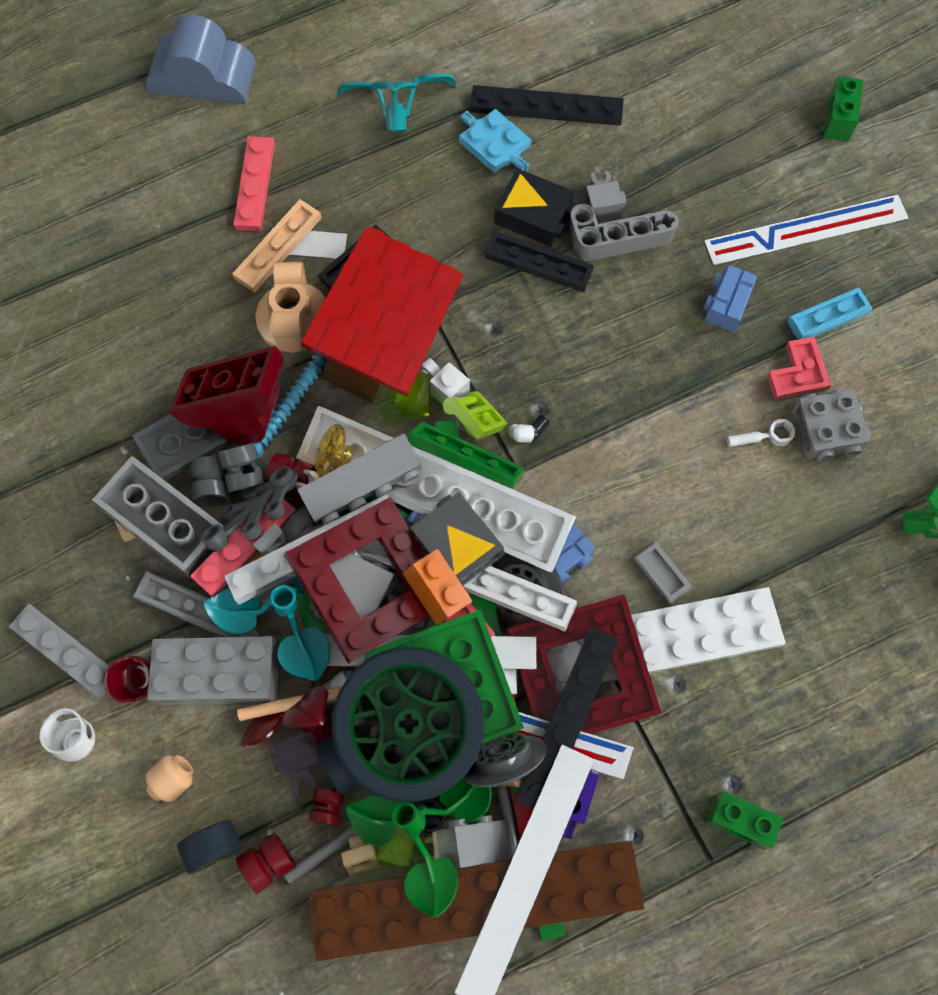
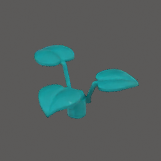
[337,73,456,131]
[204,576,329,681]

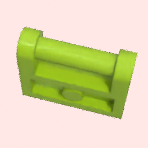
[443,391,508,440]

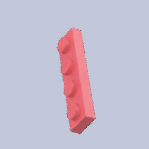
[233,136,275,232]
[190,498,297,598]

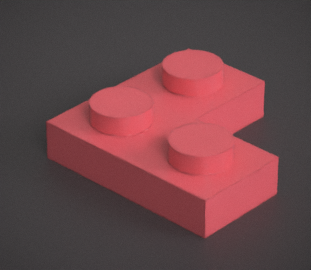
[767,336,831,400]

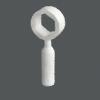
[726,419,795,447]

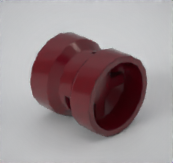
[308,789,345,826]

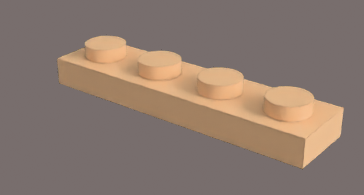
[232,199,322,293]

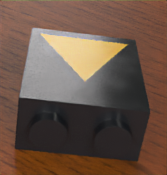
[494,168,576,247]

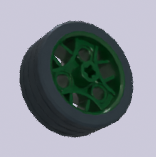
[332,647,484,802]

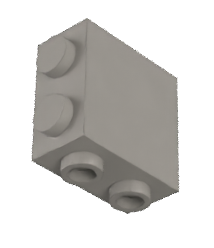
[792,389,871,462]
[308,552,394,620]

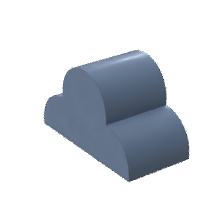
[146,14,256,104]

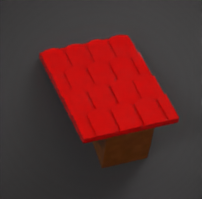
[301,226,464,403]

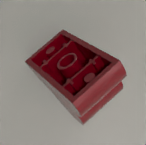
[168,346,284,445]

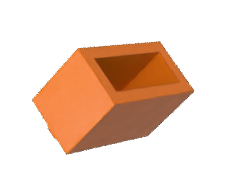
[402,549,472,625]

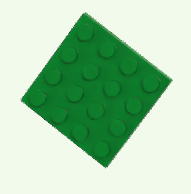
[364,609,524,772]

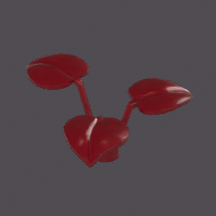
[241,665,332,748]

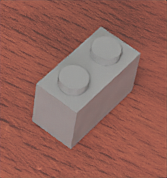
[436,815,512,869]

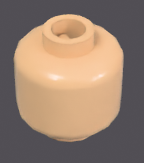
[145,755,193,802]

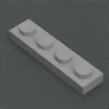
[9,604,109,699]

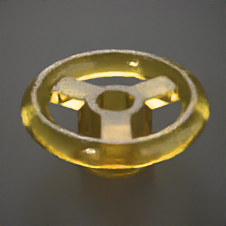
[315,424,353,478]

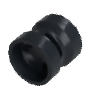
[416,799,446,833]

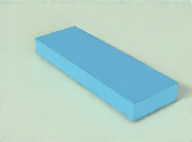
[786,287,873,340]

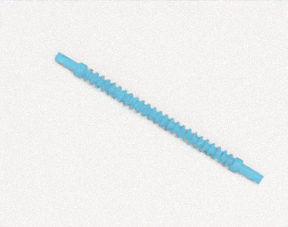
[240,353,327,472]

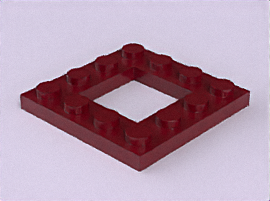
[284,497,429,664]
[508,594,662,734]

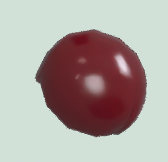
[104,656,151,703]

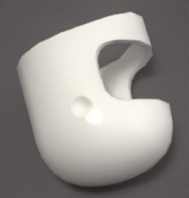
[40,708,95,762]

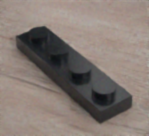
[485,231,594,292]

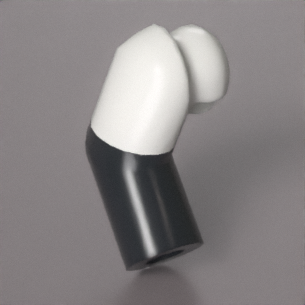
[508,415,550,443]

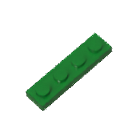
[408,421,526,489]

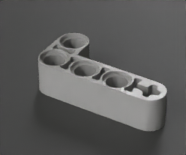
[569,204,679,261]

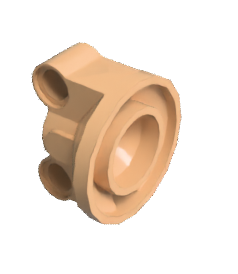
[255,262,326,353]

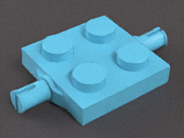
[459,109,531,173]

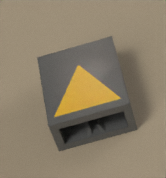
[410,492,504,586]

